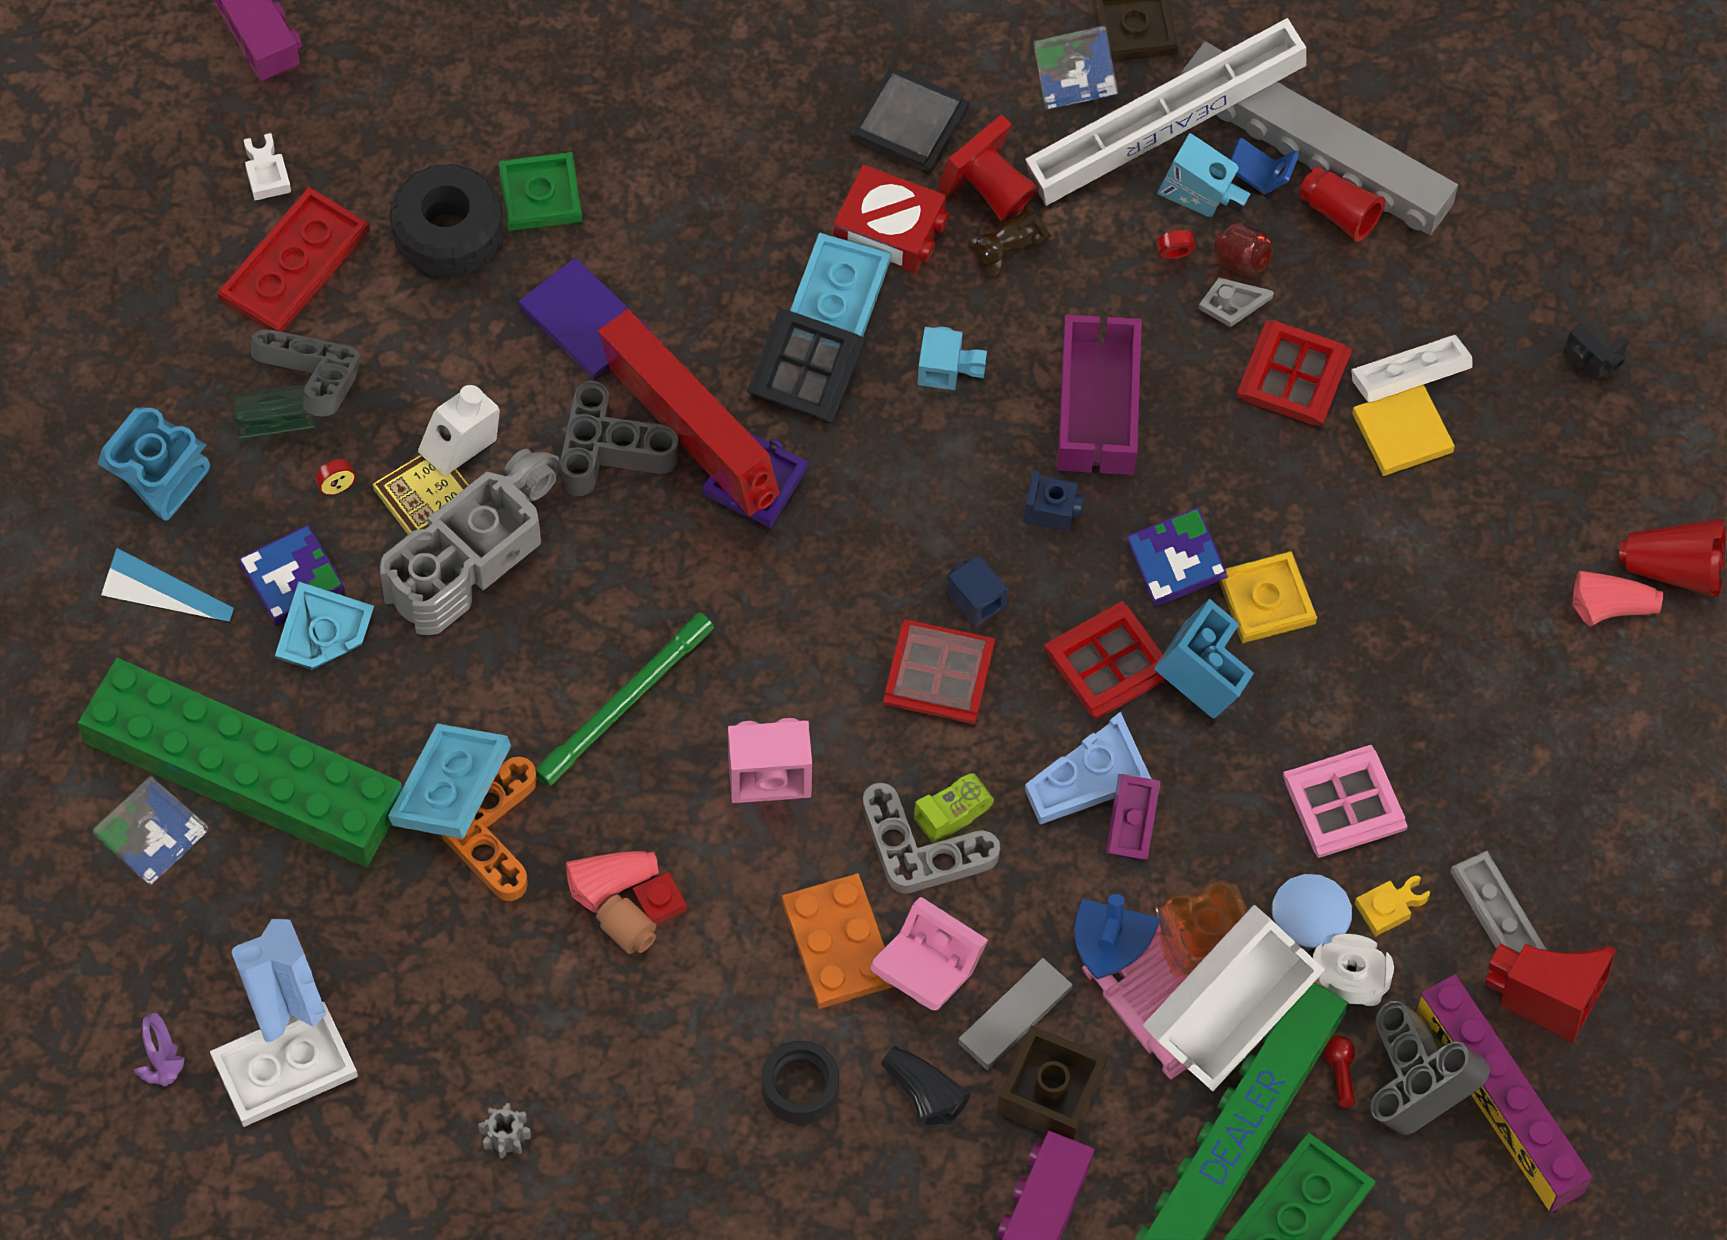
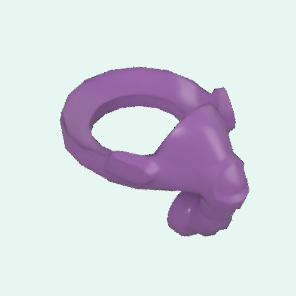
[134,1013,185,1086]

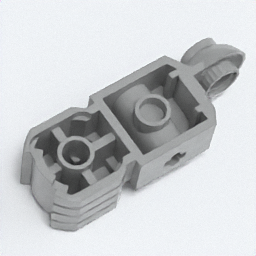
[380,449,560,635]

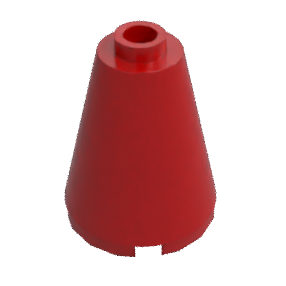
[1619,519,1726,597]

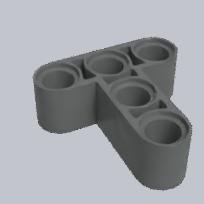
[560,381,679,496]
[1370,1001,1490,1135]

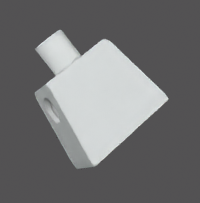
[418,385,500,476]

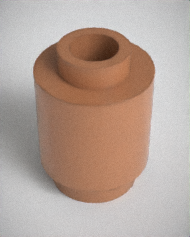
[596,894,656,954]

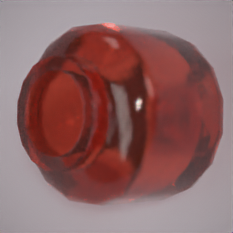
[1215,222,1273,277]

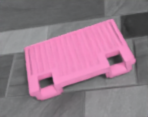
[1082,909,1207,1080]

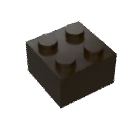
[997,1025,1108,1141]

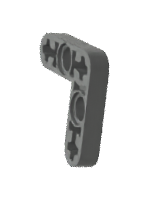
[251,329,360,416]

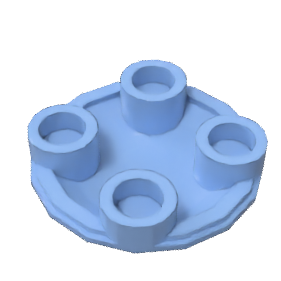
[1271,874,1352,952]

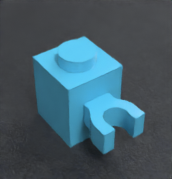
[917,326,987,390]

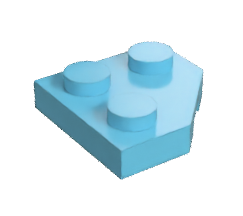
[274,582,374,670]

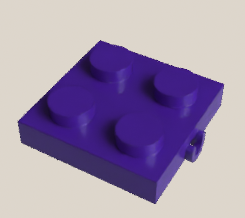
[703,433,808,528]

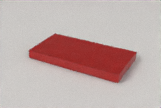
[217,187,370,332]

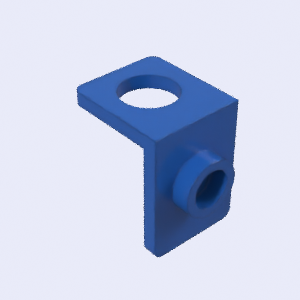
[1230,138,1299,195]

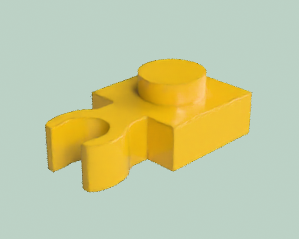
[1354,876,1430,937]

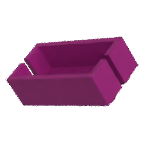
[1057,314,1142,475]

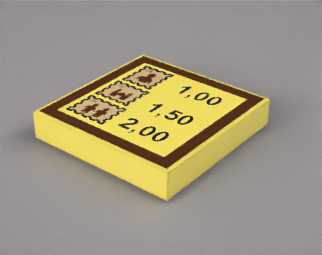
[373,455,469,535]

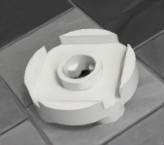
[1313,934,1394,1006]

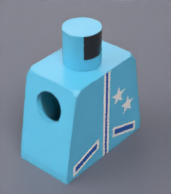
[1157,133,1251,217]

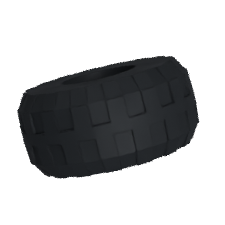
[390,164,504,277]

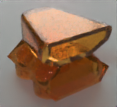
[1155,880,1248,976]

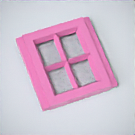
[1283,744,1408,858]

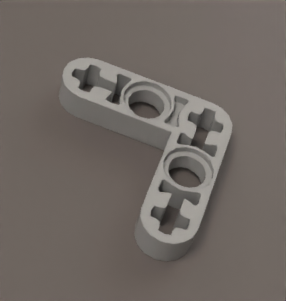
[862,783,1000,894]

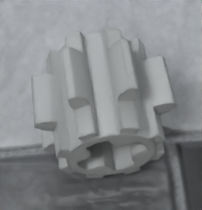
[479,1103,531,1159]

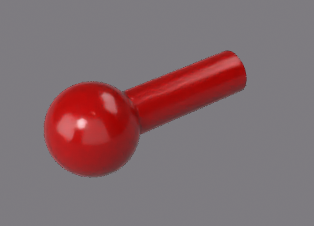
[1322,1036,1355,1108]

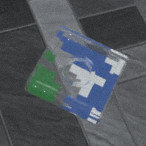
[1034,26,1118,110]
[93,776,208,885]

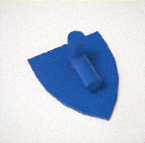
[1074,894,1160,980]

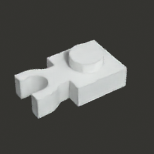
[243,133,291,200]

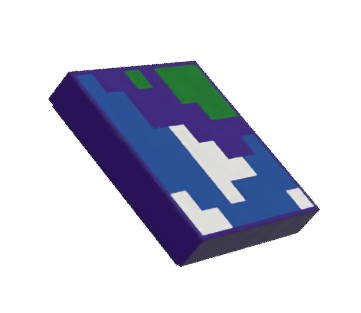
[1126,507,1228,607]
[238,525,345,625]

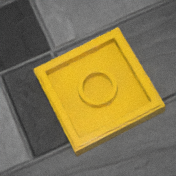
[1352,384,1455,476]
[1219,551,1317,644]

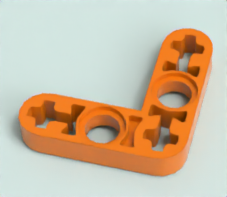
[441,756,537,901]

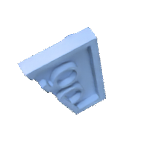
[1025,712,1151,824]

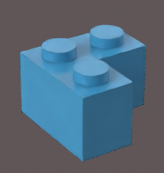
[1154,599,1254,719]

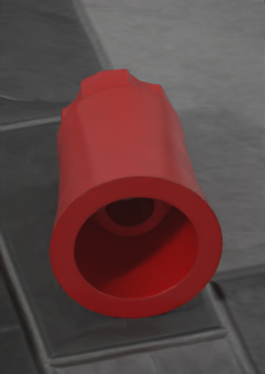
[1299,166,1385,242]

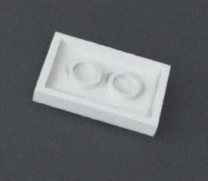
[210,1002,358,1127]

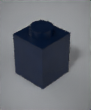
[947,555,1008,627]

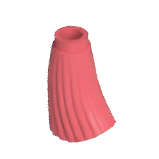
[1572,570,1663,627]
[566,851,659,913]

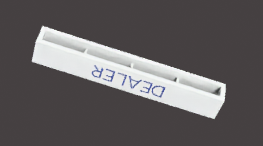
[1025,18,1306,206]

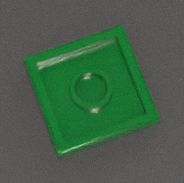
[498,152,582,231]

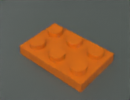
[782,873,895,1009]

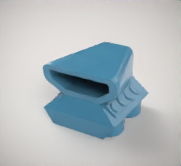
[98,407,210,521]

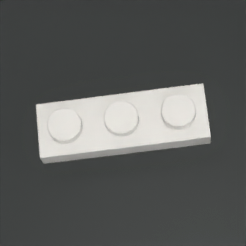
[1352,335,1472,403]

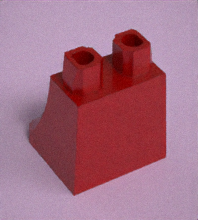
[1484,943,1617,1043]

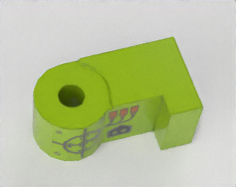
[914,773,994,844]

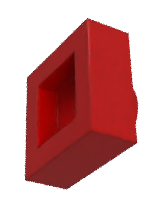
[632,871,687,925]

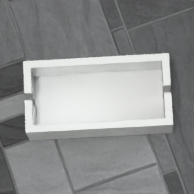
[1142,905,1325,1091]

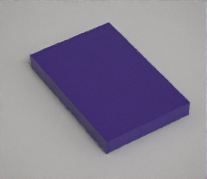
[518,257,651,381]

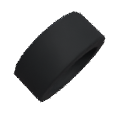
[762,1041,840,1124]

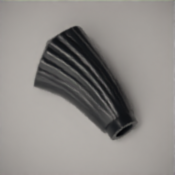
[881,1046,971,1128]

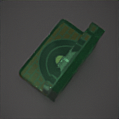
[233,384,315,438]

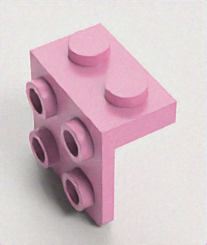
[870,897,988,1010]

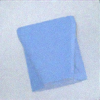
[232,919,326,1042]

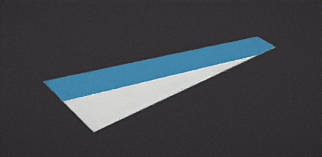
[101,548,234,622]

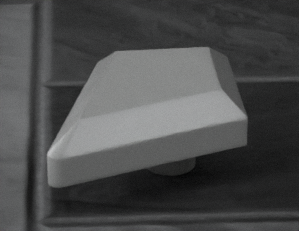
[1198,278,1274,327]

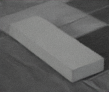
[1450,851,1547,953]
[958,958,1073,1071]

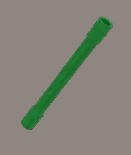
[535,612,714,787]

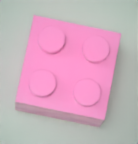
[728,718,812,803]

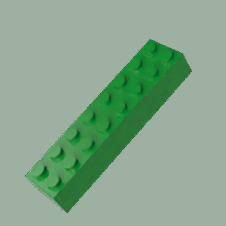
[78,658,402,868]

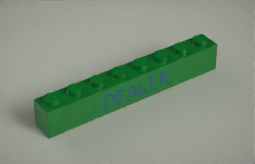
[1134,983,1348,1240]

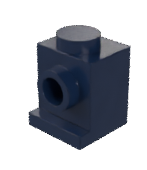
[1024,471,1084,531]

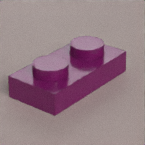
[1105,774,1161,860]

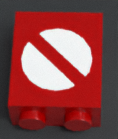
[833,164,950,274]

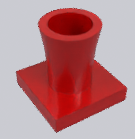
[936,114,1039,223]

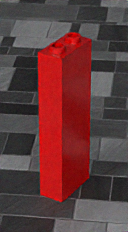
[598,309,780,517]

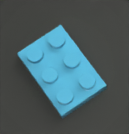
[790,233,891,348]
[388,724,511,839]

